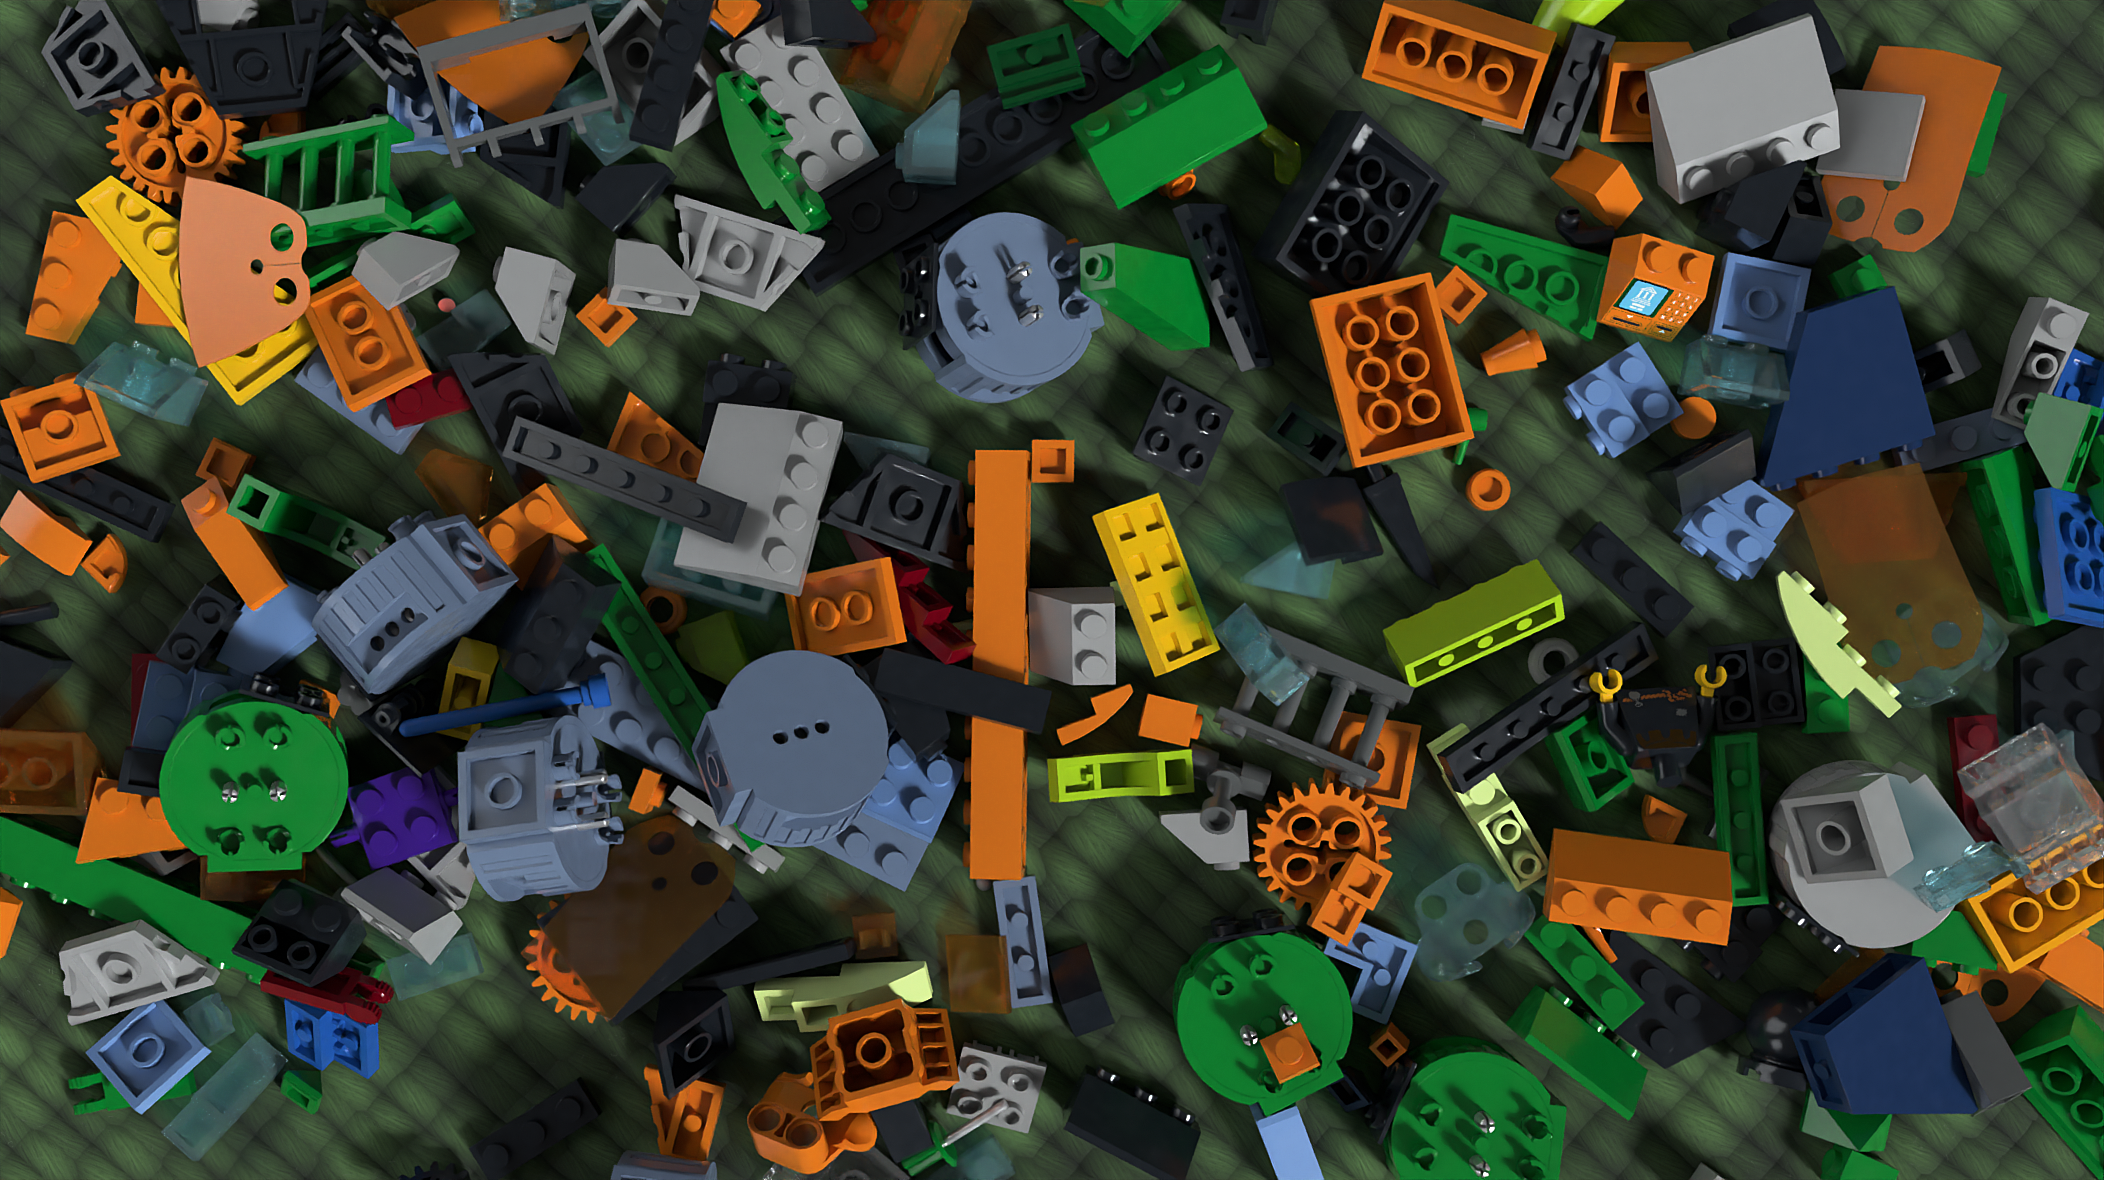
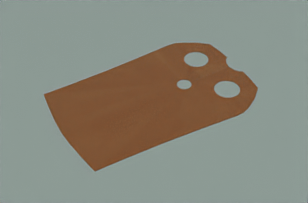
[1797,463,1984,684]
[520,815,736,1020]

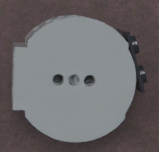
[1765,760,1978,958]

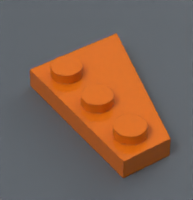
[25,211,123,345]

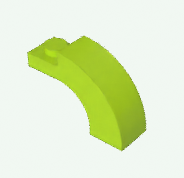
[1047,749,1194,803]

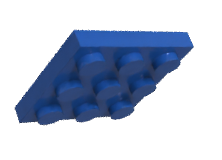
[2033,487,2104,628]

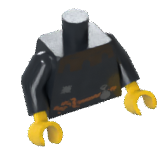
[1589,664,1727,788]

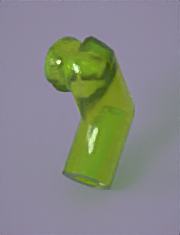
[1258,123,1302,184]

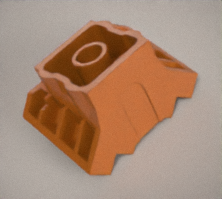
[810,998,960,1121]

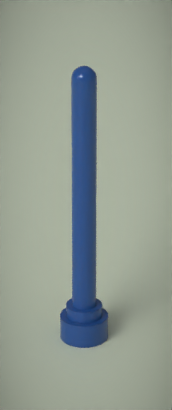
[399,672,612,737]

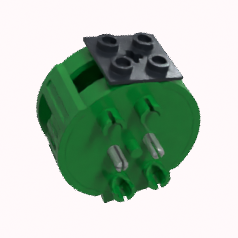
[159,671,348,873]
[1172,908,1353,1117]
[1363,1035,1567,1180]

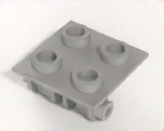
[946,1040,1047,1134]

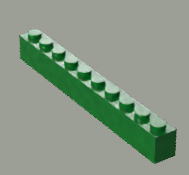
[0,804,385,1001]

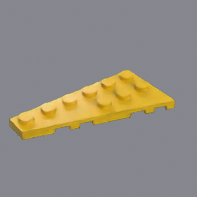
[75,175,320,406]

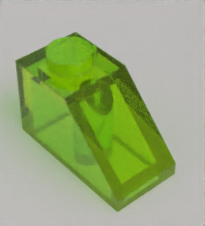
[675,610,751,685]

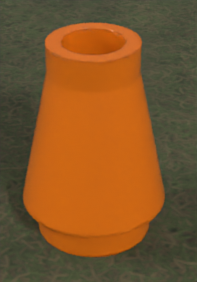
[1479,328,1547,377]

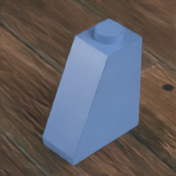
[216,572,322,680]
[1249,1102,1324,1180]

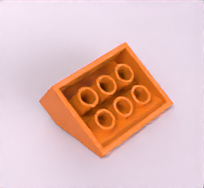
[1309,272,1475,469]

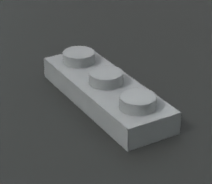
[668,785,785,874]

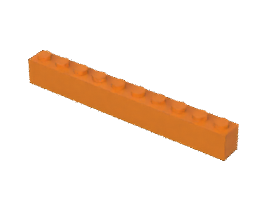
[963,450,1032,880]

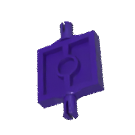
[329,767,458,871]

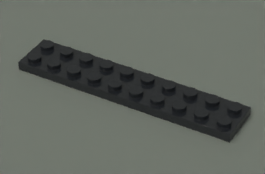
[771,29,1172,297]

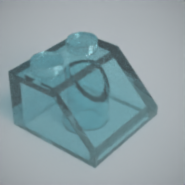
[1677,334,1790,410]
[74,340,209,427]

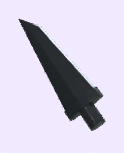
[1361,463,1440,590]

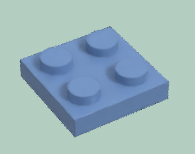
[1707,252,1811,353]
[861,734,964,843]
[85,999,212,1114]

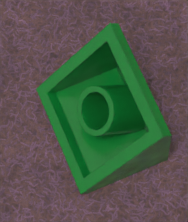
[1543,706,1635,813]

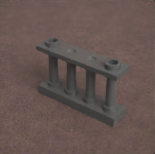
[1213,621,1414,790]

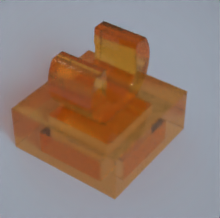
[852,911,900,960]

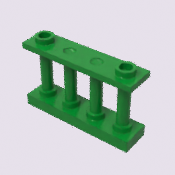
[243,114,414,251]

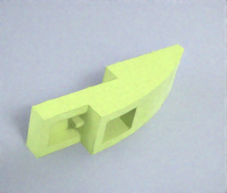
[1775,571,1902,718]
[1426,723,1549,892]
[753,961,933,1032]

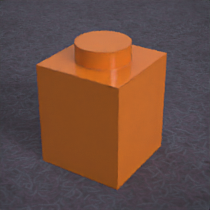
[1137,693,1203,747]

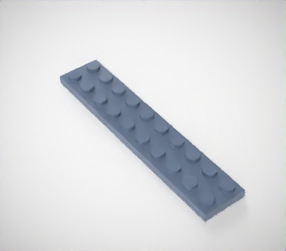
[530,639,929,892]

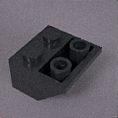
[231,878,367,987]

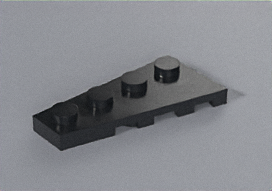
[1173,203,1275,372]

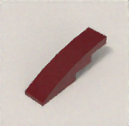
[842,529,977,665]

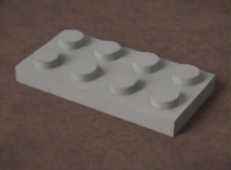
[720,14,880,194]

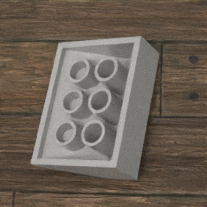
[1645,13,1840,204]
[673,403,843,597]

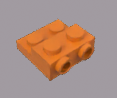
[0,372,121,484]

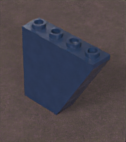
[1753,286,1936,491]
[1789,953,1979,1114]

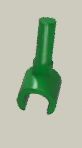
[1451,408,1488,465]

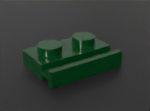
[986,23,1086,110]

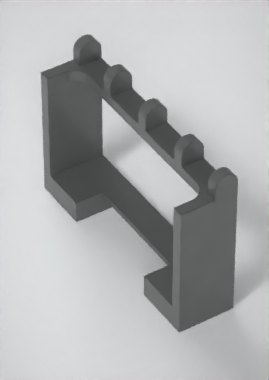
[416,2,625,168]

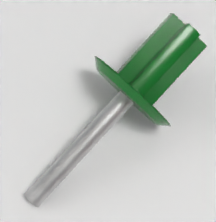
[901,1099,1009,1177]

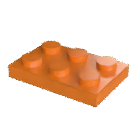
[304,275,432,412]
[784,557,907,656]

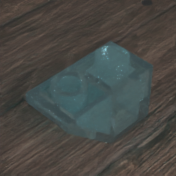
[1213,603,1310,707]

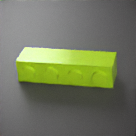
[1383,559,1565,688]

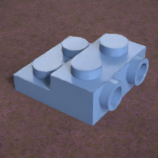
[387,74,484,155]
[1563,341,1684,459]
[1673,479,1795,582]
[132,660,241,751]

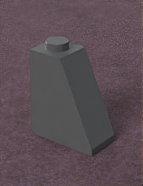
[1939,989,2032,1117]

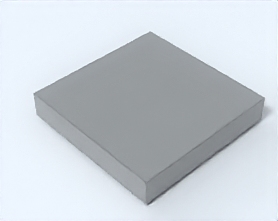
[1816,89,1926,182]

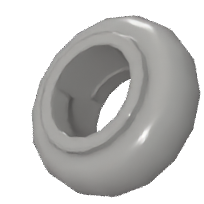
[1527,637,1579,684]

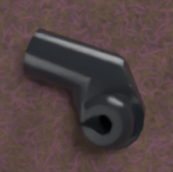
[1555,206,1615,249]

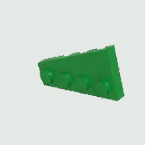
[1437,214,1610,342]

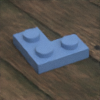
[1322,921,1418,1025]

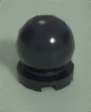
[1736,986,1823,1092]

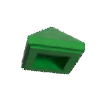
[280,1070,323,1115]

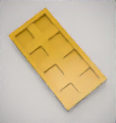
[1092,493,1220,677]

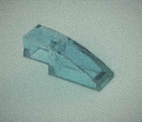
[161,1032,288,1161]

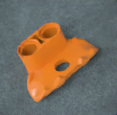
[747,1071,877,1174]

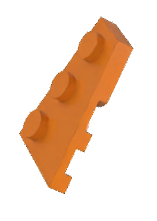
[607,391,704,483]
[76,777,188,864]

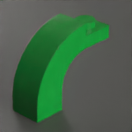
[226,473,394,570]

